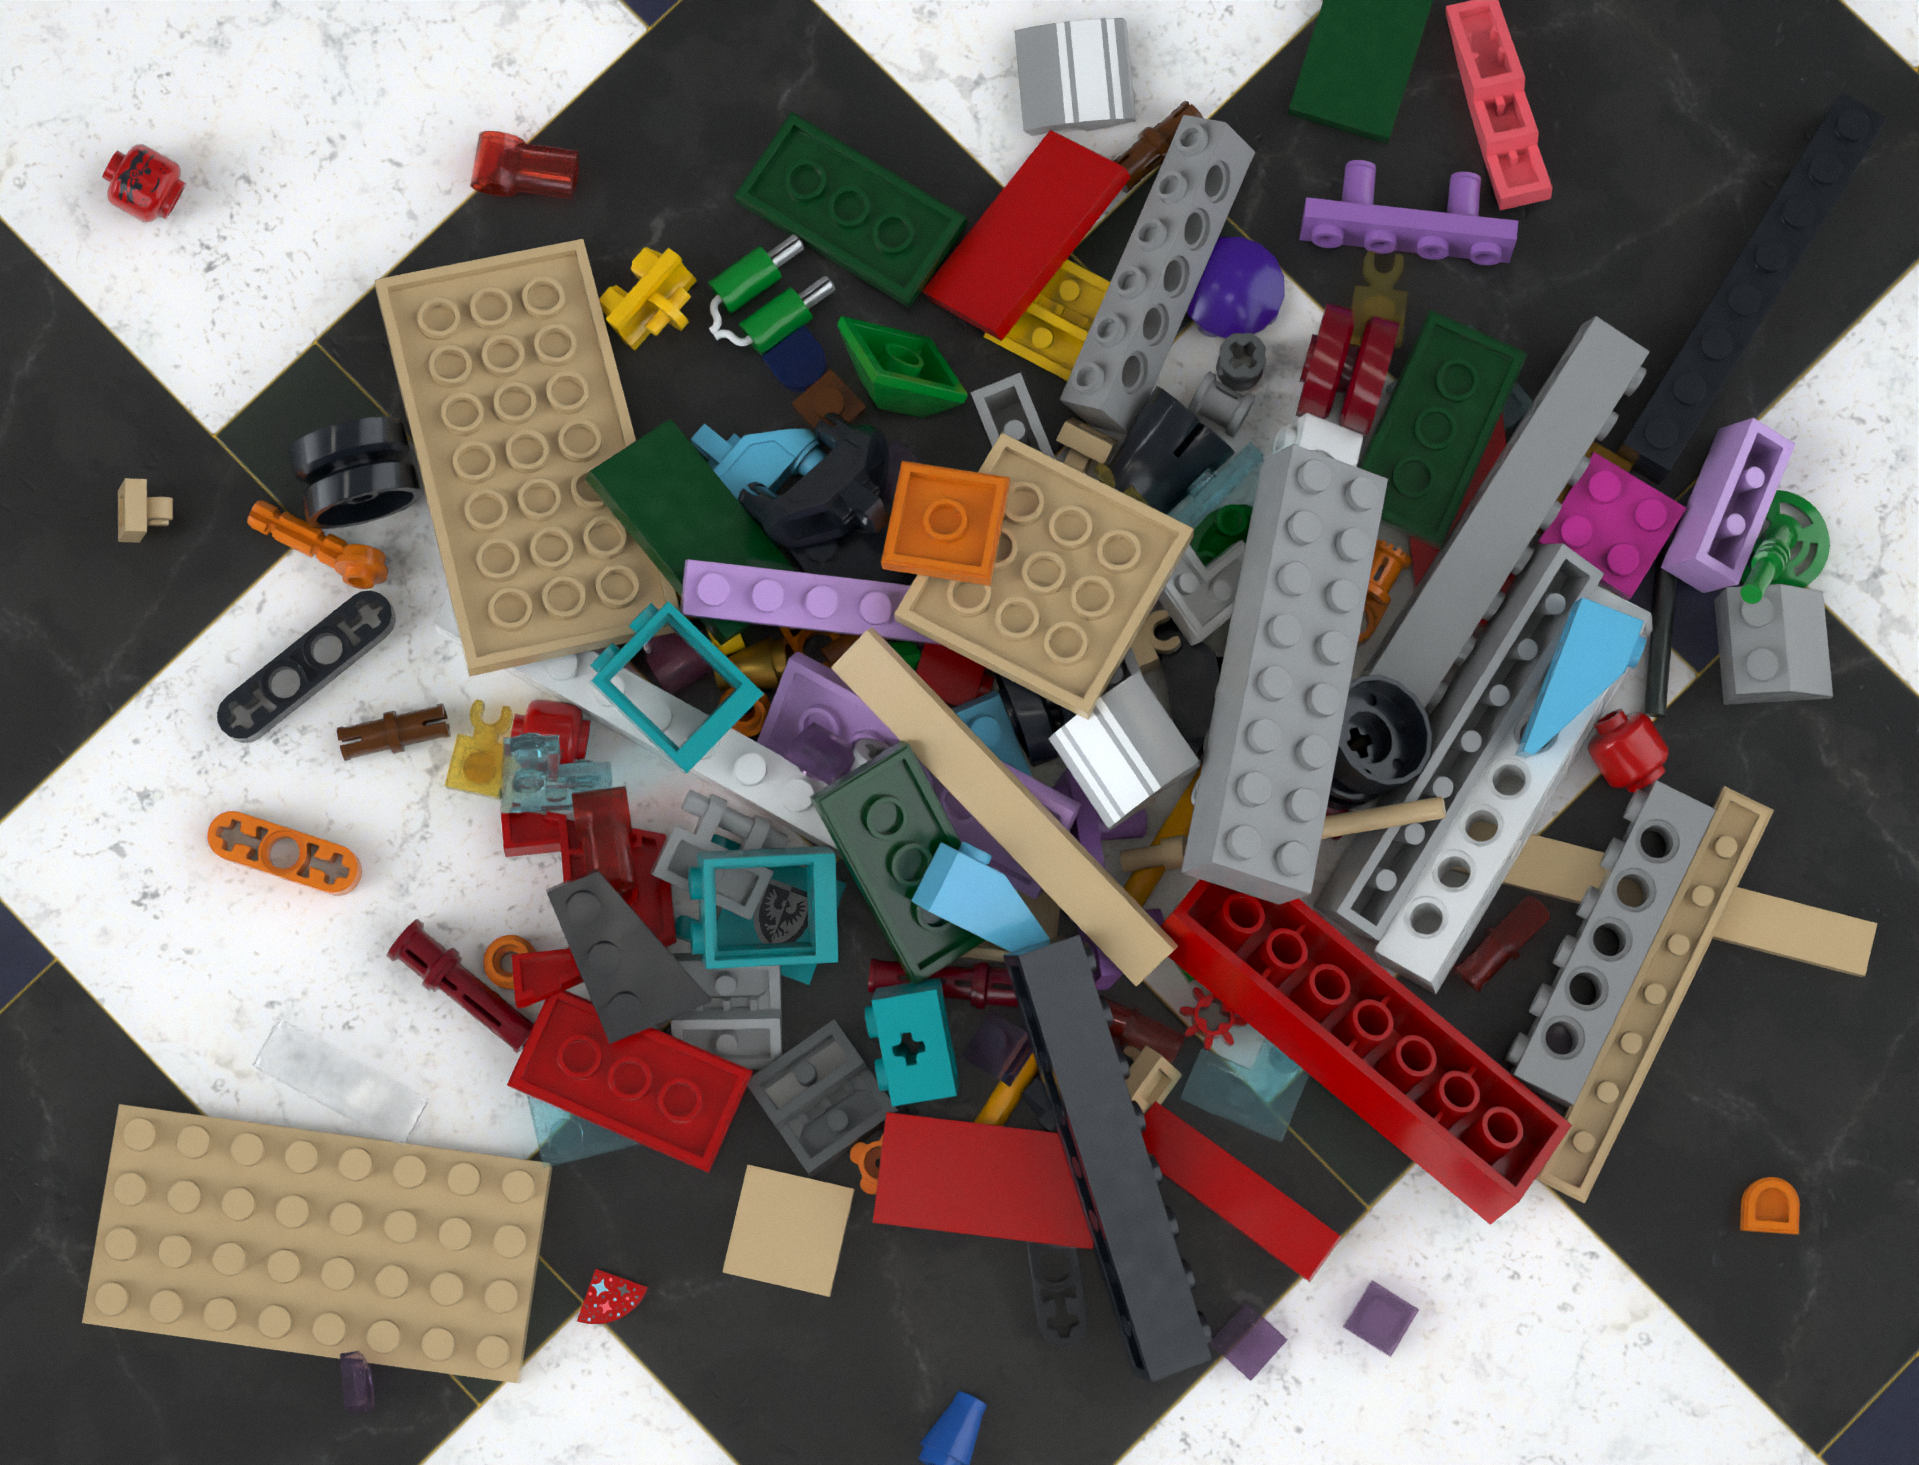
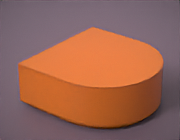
[1740,1177,1800,1235]

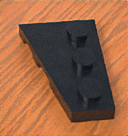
[546,869,712,1044]

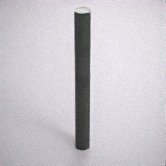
[1644,516,1682,718]

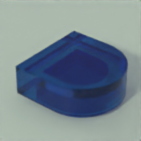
[762,325,827,392]

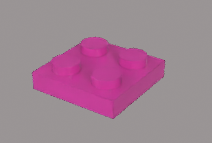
[1537,452,1686,601]

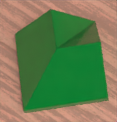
[837,316,968,418]

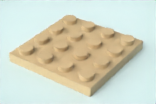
[894,432,1194,720]

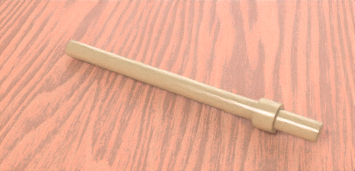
[1120,796,1446,872]

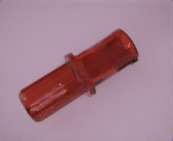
[1454,896,1550,993]
[1098,994,1184,1062]

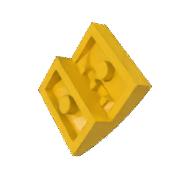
[984,259,1111,381]

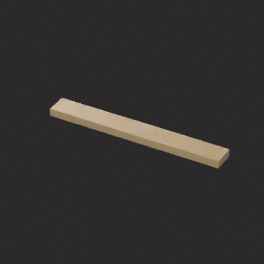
[831,627,1178,987]
[1535,786,1774,1203]
[1449,821,1877,977]

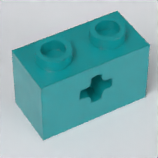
[865,978,960,1106]

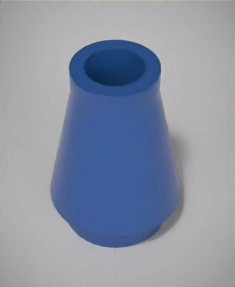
[918,1391,987,1465]

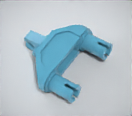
[690,423,827,518]

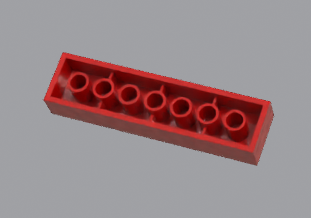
[1160,879,1572,1225]

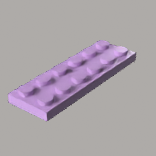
[757,651,1082,900]

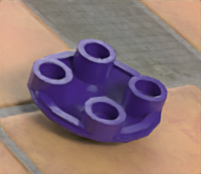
[1187,237,1285,339]

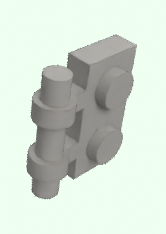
[650,789,788,920]

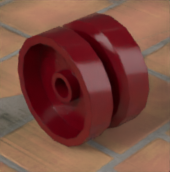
[1295,302,1400,435]

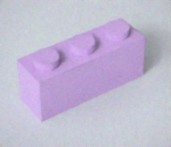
[1661,418,1795,593]

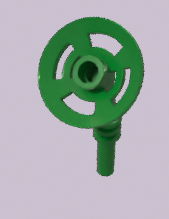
[1740,490,1830,604]

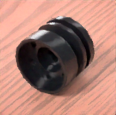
[1327,675,1432,810]

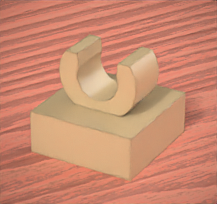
[1056,417,1120,474]
[118,478,173,543]
[1131,610,1181,675]
[1123,1045,1182,1115]

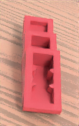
[1445,0,1552,211]

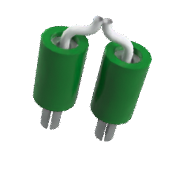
[708,234,835,356]

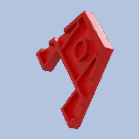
[500,804,677,1008]

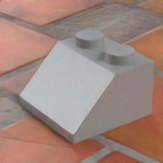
[1714,584,1833,705]

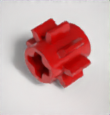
[1179,986,1247,1051]

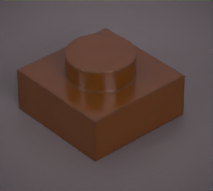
[792,369,867,432]

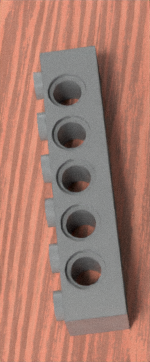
[1059,115,1255,435]
[1505,780,1716,1107]

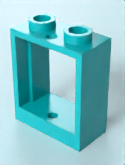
[589,601,764,773]
[688,846,838,969]

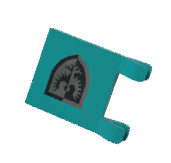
[675,834,847,985]

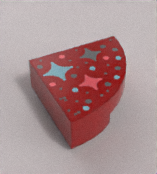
[577,1269,649,1324]

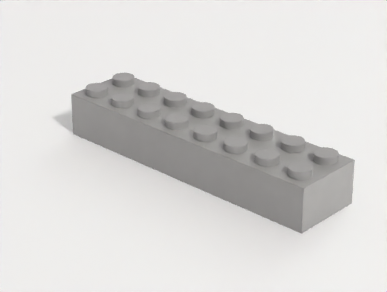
[1181,444,1388,904]

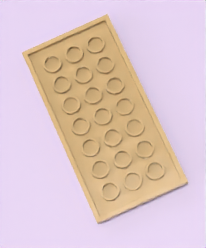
[375,239,680,677]
[82,1104,553,1383]

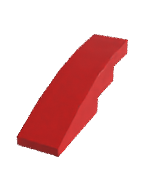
[1142,1101,1342,1282]

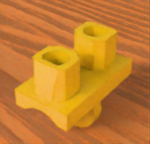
[599,247,697,351]

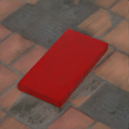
[922,130,1131,341]
[507,990,753,1173]
[873,1112,1093,1249]

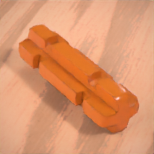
[247,500,348,568]

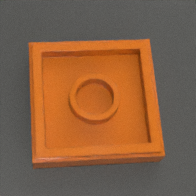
[881,461,1011,586]

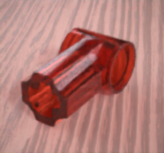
[470,131,580,199]
[571,785,636,896]

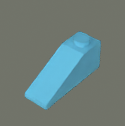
[1515,597,1646,759]
[911,841,1050,952]

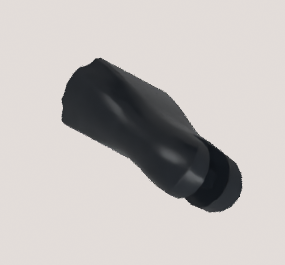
[1099,386,1235,515]

